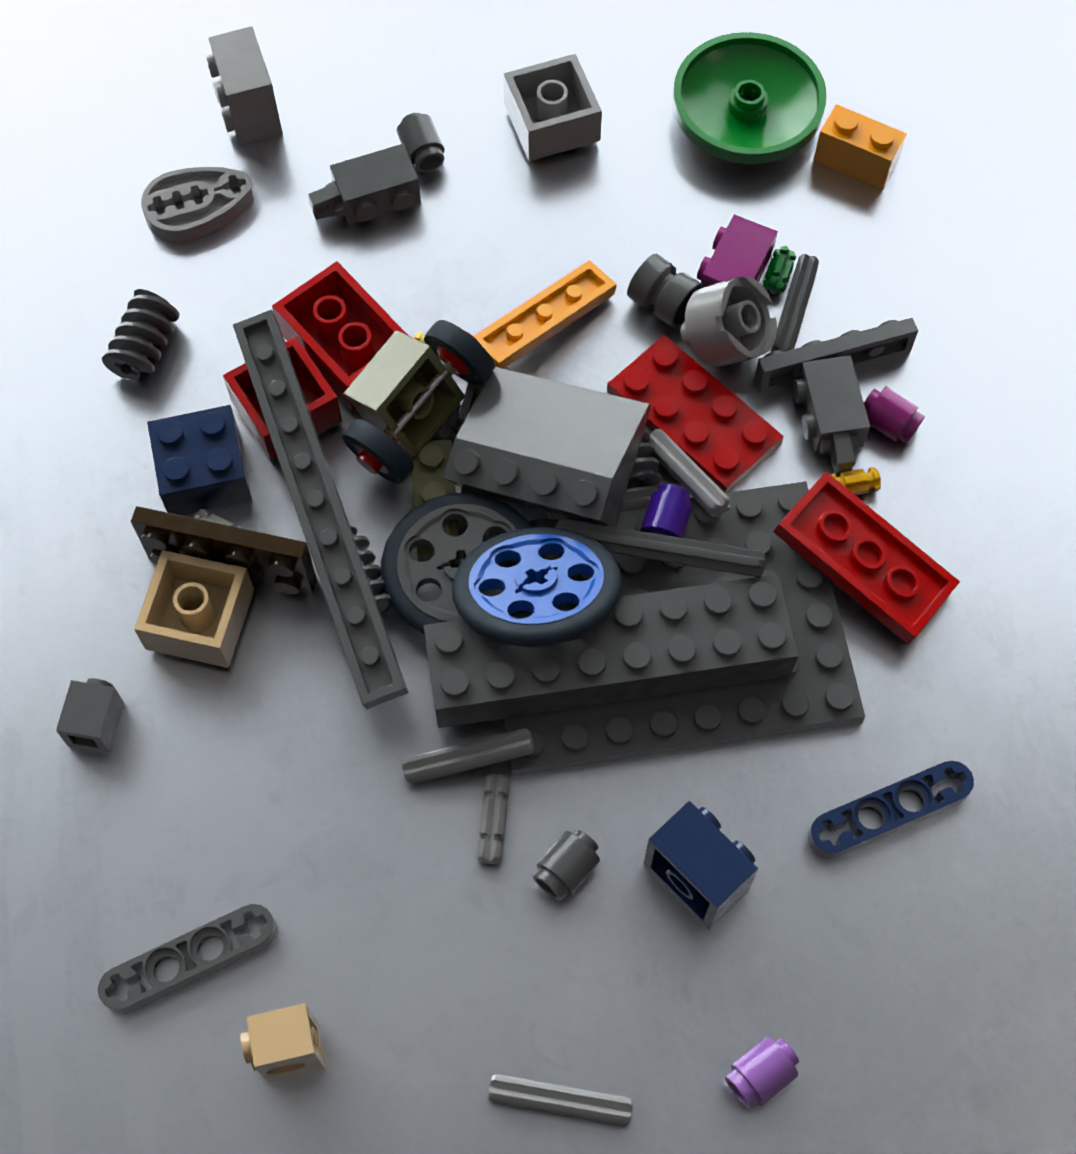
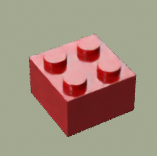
[223,336,343,461]

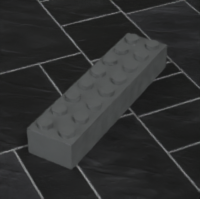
[423,574,798,728]

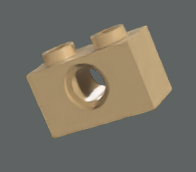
[241,1003,326,1082]

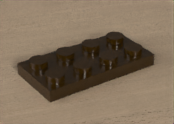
[131,506,317,594]

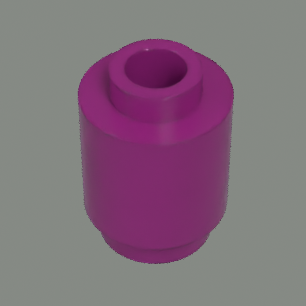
[864,386,926,444]

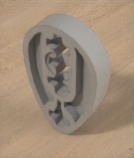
[141,166,255,242]

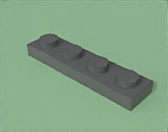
[754,317,919,393]

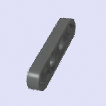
[98,904,277,1014]

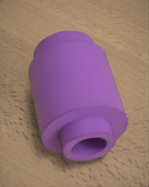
[725,1036,799,1109]

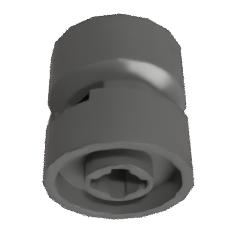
[627,253,704,328]

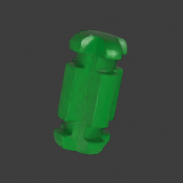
[763,246,797,295]

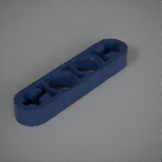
[808,760,974,859]

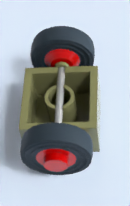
[342,320,495,484]

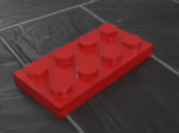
[607,335,784,493]
[773,472,960,645]

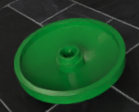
[672,32,827,164]

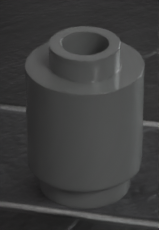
[396,112,445,173]
[532,830,600,901]

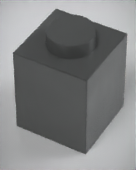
[56,678,124,752]

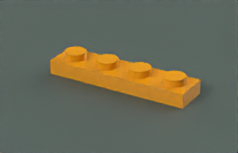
[474,260,617,369]

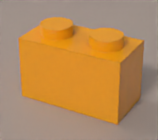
[813,104,907,190]

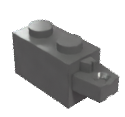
[308,143,421,225]
[793,355,870,475]

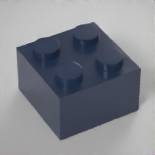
[147,404,252,515]
[644,801,758,930]

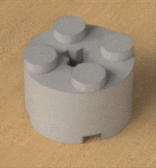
[680,276,777,368]

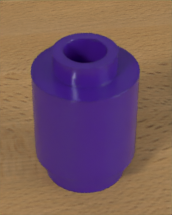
[640,484,692,538]

